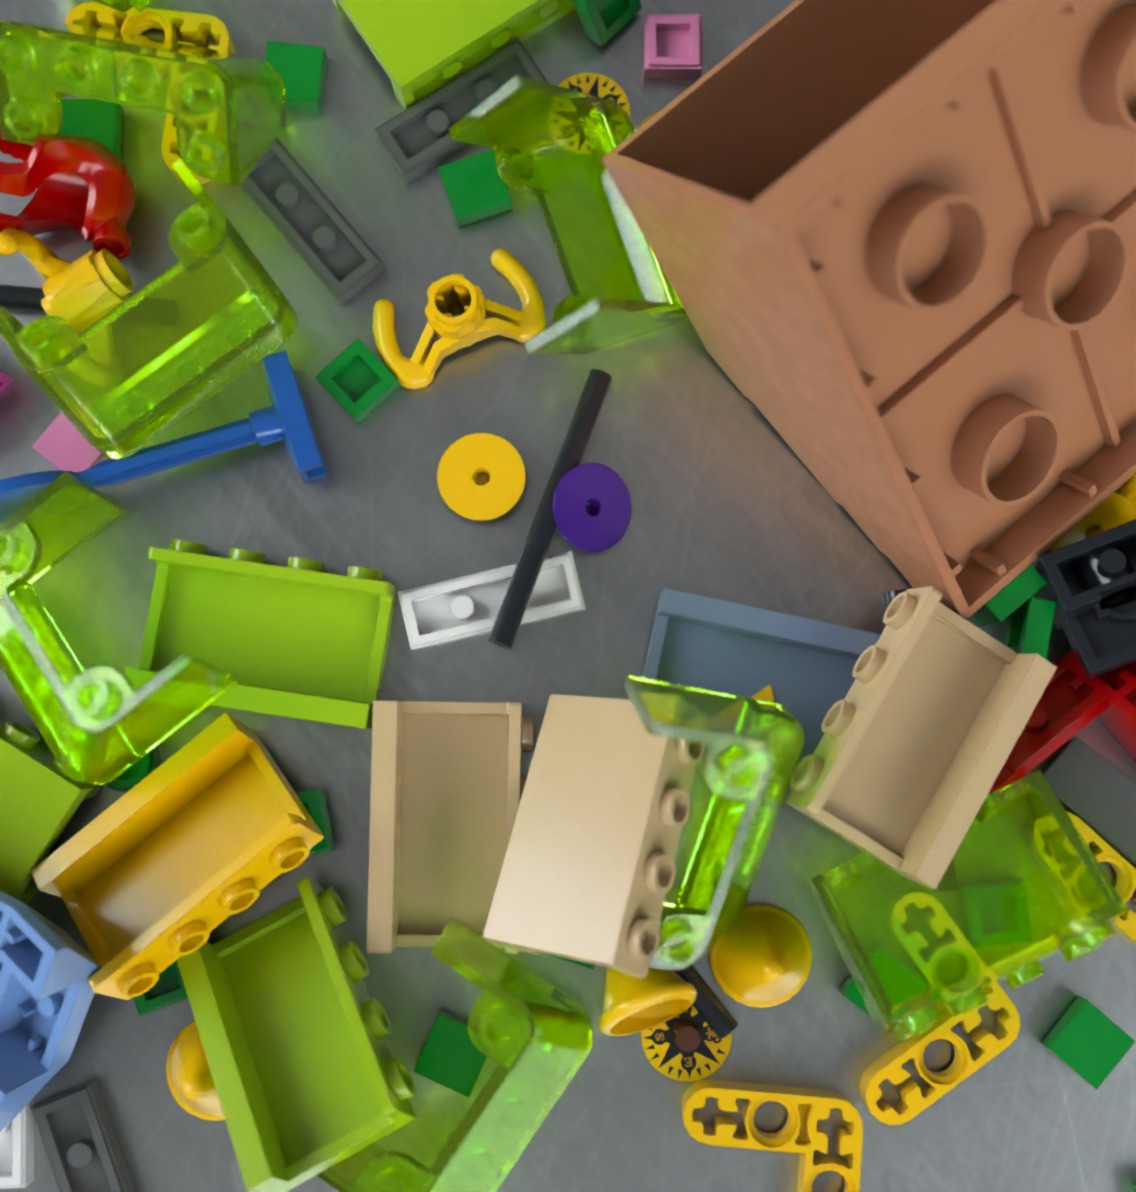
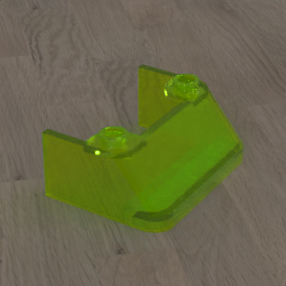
[449,75,688,355]
[0,158,297,459]
[0,471,237,785]
[624,675,805,970]
[316,917,594,1192]

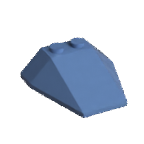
[0,891,101,1132]

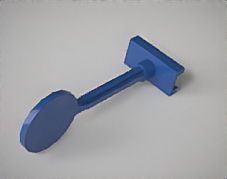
[0,350,327,524]

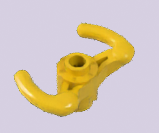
[0,228,135,387]
[372,248,546,389]

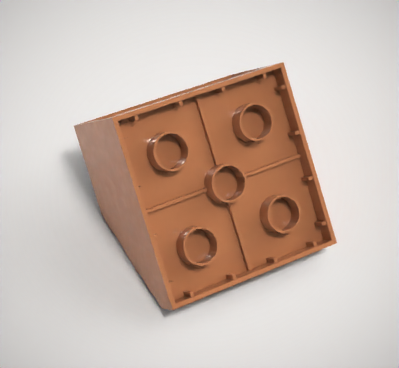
[601,0,1136,620]

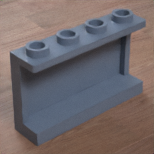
[638,588,881,779]

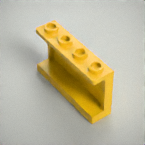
[30,712,325,1000]

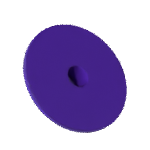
[553,463,631,552]

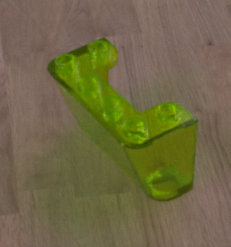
[0,21,286,186]
[810,770,1128,1044]

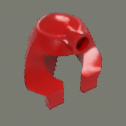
[0,124,135,259]

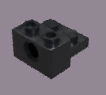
[1035,519,1136,680]

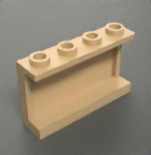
[785,586,1057,890]
[482,694,705,978]
[366,700,535,954]

